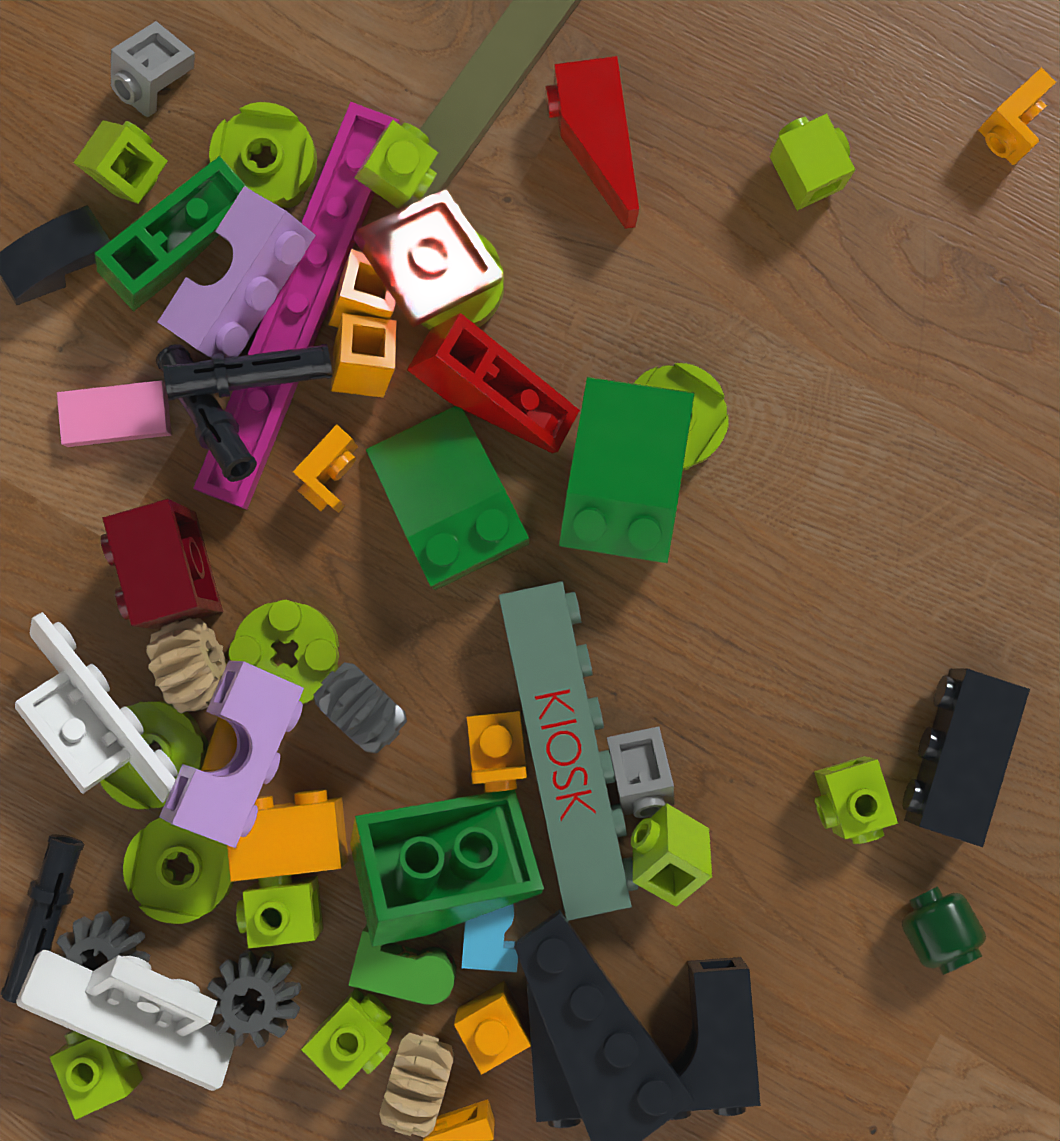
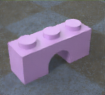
[158,186,316,359]
[159,660,304,848]

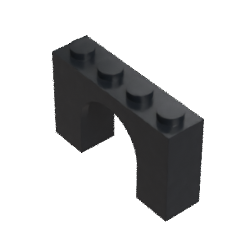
[527,957,761,1128]

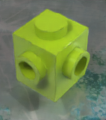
[769,113,856,211]
[73,120,168,204]
[354,120,439,208]
[814,756,898,844]
[631,803,712,907]
[236,875,323,948]
[301,988,394,1090]
[49,1030,143,1120]

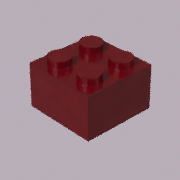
[101,499,223,630]

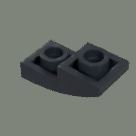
[0,205,111,305]

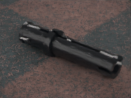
[156,344,257,482]
[163,344,332,401]
[0,834,85,1004]

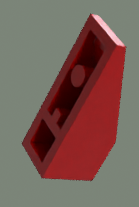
[545,56,639,229]
[407,313,580,454]

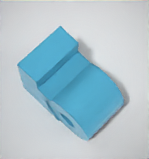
[461,904,518,972]

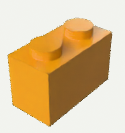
[227,789,349,882]

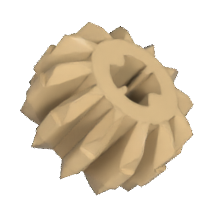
[146,618,228,713]
[379,1033,454,1137]

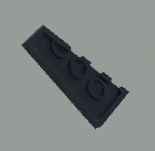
[514,909,694,1141]

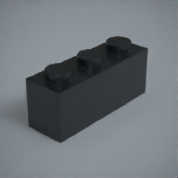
[902,668,1030,847]

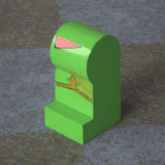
[348,925,457,1005]

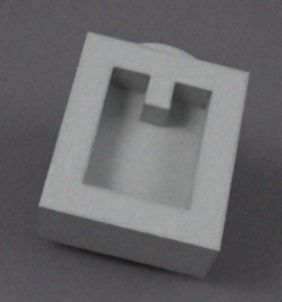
[111,21,195,117]
[607,727,675,818]

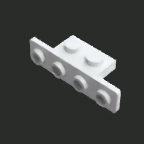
[15,612,178,803]
[16,950,234,1091]

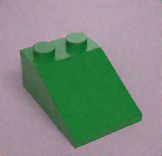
[559,376,695,563]
[366,406,529,591]
[350,789,544,947]

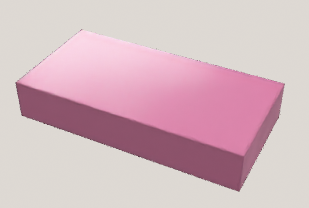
[57,380,171,447]

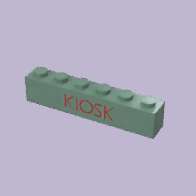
[499,581,638,921]

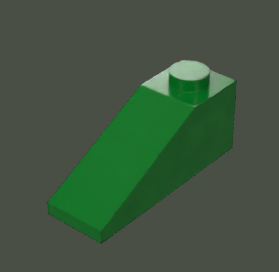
[95,156,249,312]

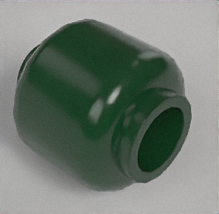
[902,887,986,975]

